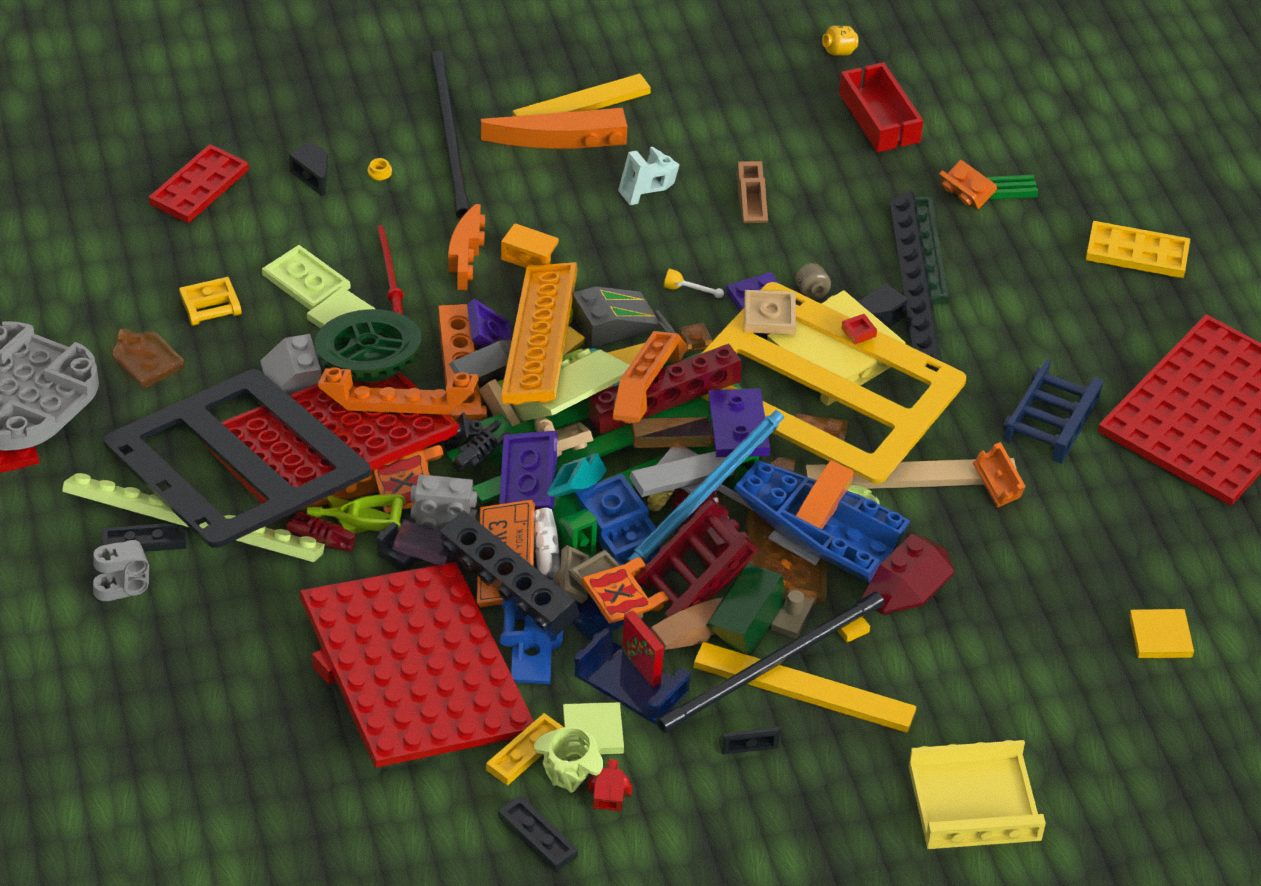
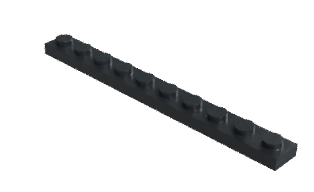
[890,190,942,372]

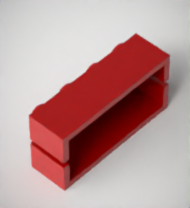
[839,62,924,152]

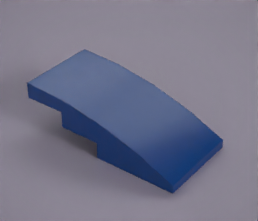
[575,473,674,583]

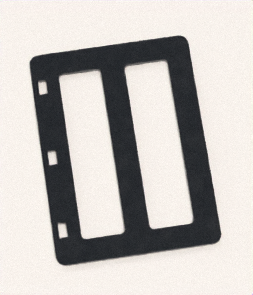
[103,369,372,548]

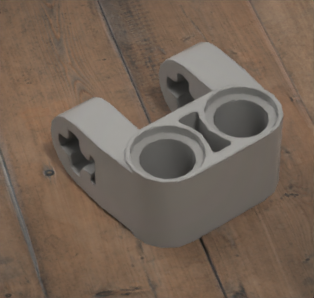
[93,540,149,601]

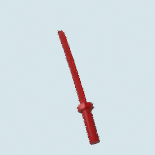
[378,225,404,315]

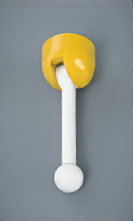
[664,268,724,298]

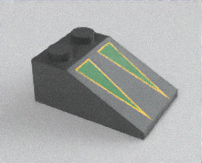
[572,286,661,348]

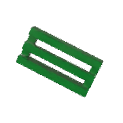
[986,175,1038,199]

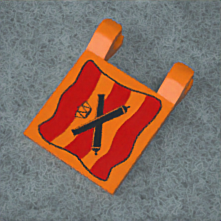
[373,445,443,514]
[581,557,669,624]

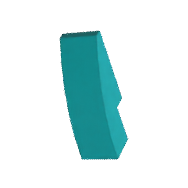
[547,453,607,497]

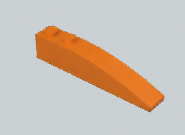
[480,108,627,149]

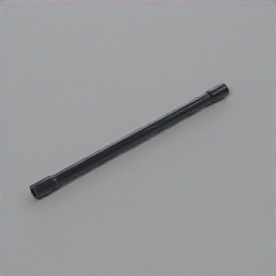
[431,51,470,219]
[656,591,884,733]

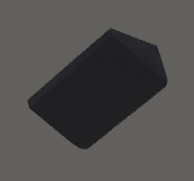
[719,727,780,754]

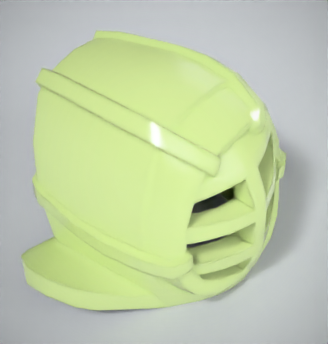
[534,726,603,793]

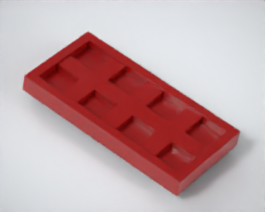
[149,144,249,223]

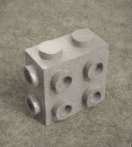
[411,474,477,533]

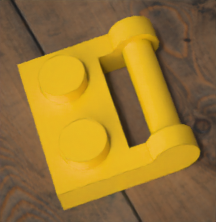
[179,277,241,326]

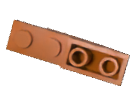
[448,204,485,290]

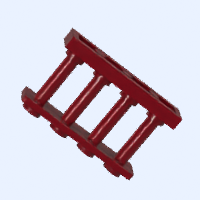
[635,500,760,617]

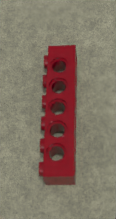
[588,343,741,435]

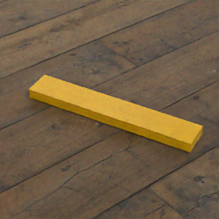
[513,74,651,116]

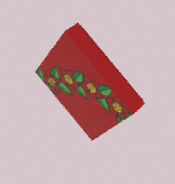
[622,610,664,687]

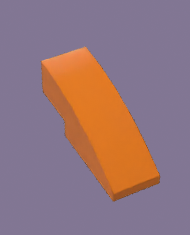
[796,460,855,529]

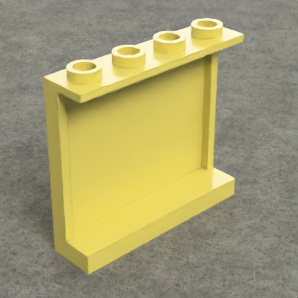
[767,290,905,406]
[909,740,1046,849]

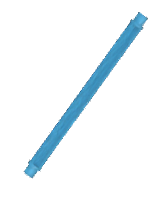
[627,410,784,562]

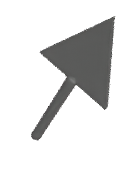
[655,310,675,333]

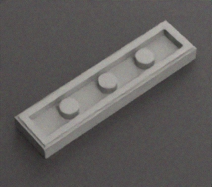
[629,451,736,497]

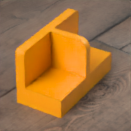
[501,224,559,268]

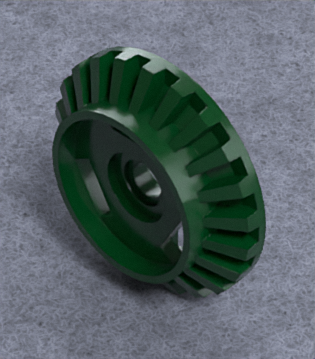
[315,309,422,382]

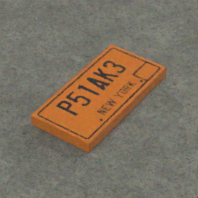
[477,500,535,608]

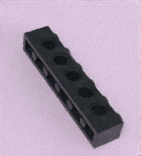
[440,510,580,637]

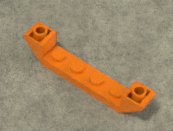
[613,331,687,423]
[318,368,479,415]

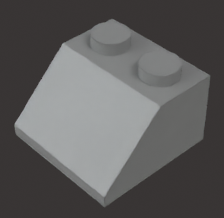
[260,334,321,395]

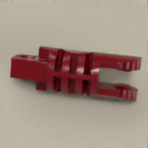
[285,512,356,552]

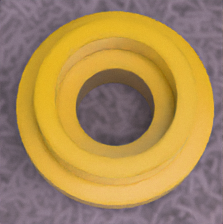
[368,158,392,181]

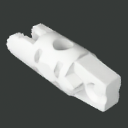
[534,508,561,579]

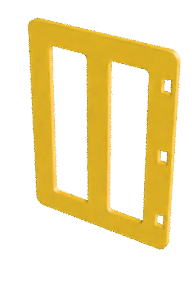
[701,282,966,484]

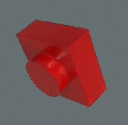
[841,313,877,345]

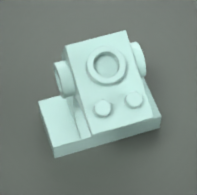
[618,147,680,205]

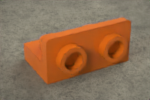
[939,160,997,209]

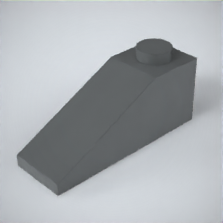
[449,339,512,383]

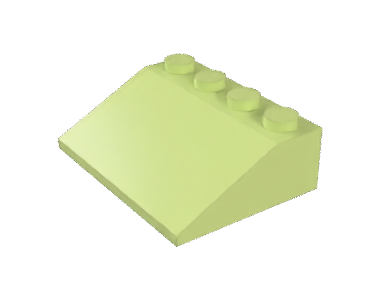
[510,348,630,422]

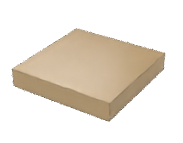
[744,290,796,334]

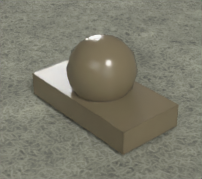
[553,545,589,604]

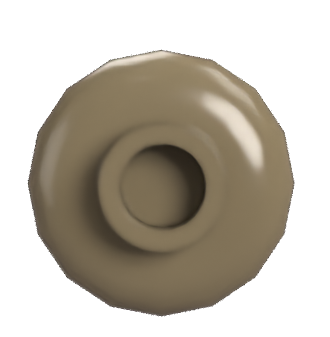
[795,263,831,300]

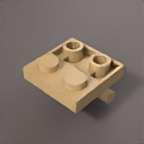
[534,417,594,457]

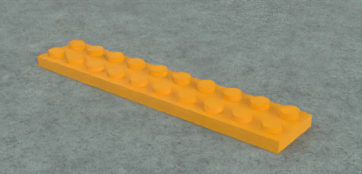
[501,262,577,405]

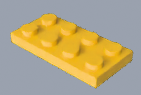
[1086,221,1190,278]

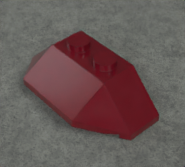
[861,534,954,615]

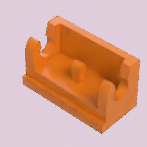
[973,442,1026,508]

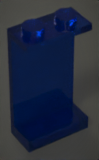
[574,624,691,725]

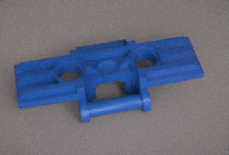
[500,578,563,684]

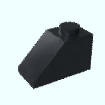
[289,141,328,196]

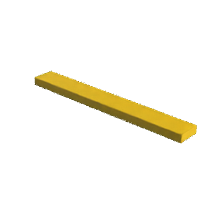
[694,642,917,733]

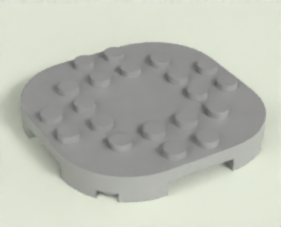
[0,322,99,450]

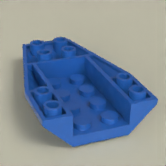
[735,460,910,584]

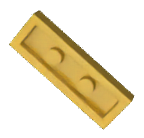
[486,713,564,786]

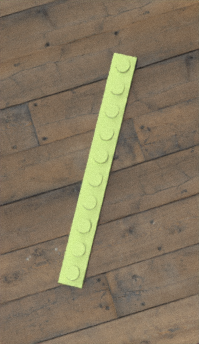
[62,473,325,562]

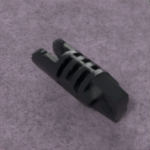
[452,419,511,472]

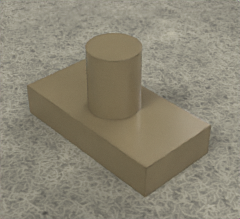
[771,586,817,639]

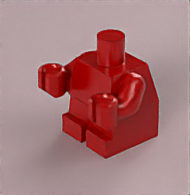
[587,759,632,812]

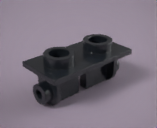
[443,412,483,451]

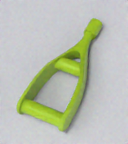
[307,494,406,531]

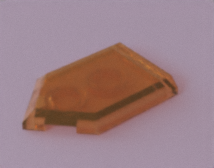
[113,329,185,388]

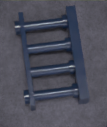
[1003,359,1104,464]

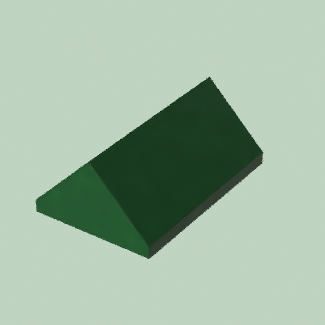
[706,563,787,656]

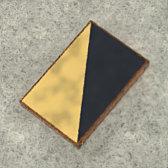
[630,417,714,448]

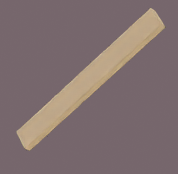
[805,458,1016,489]

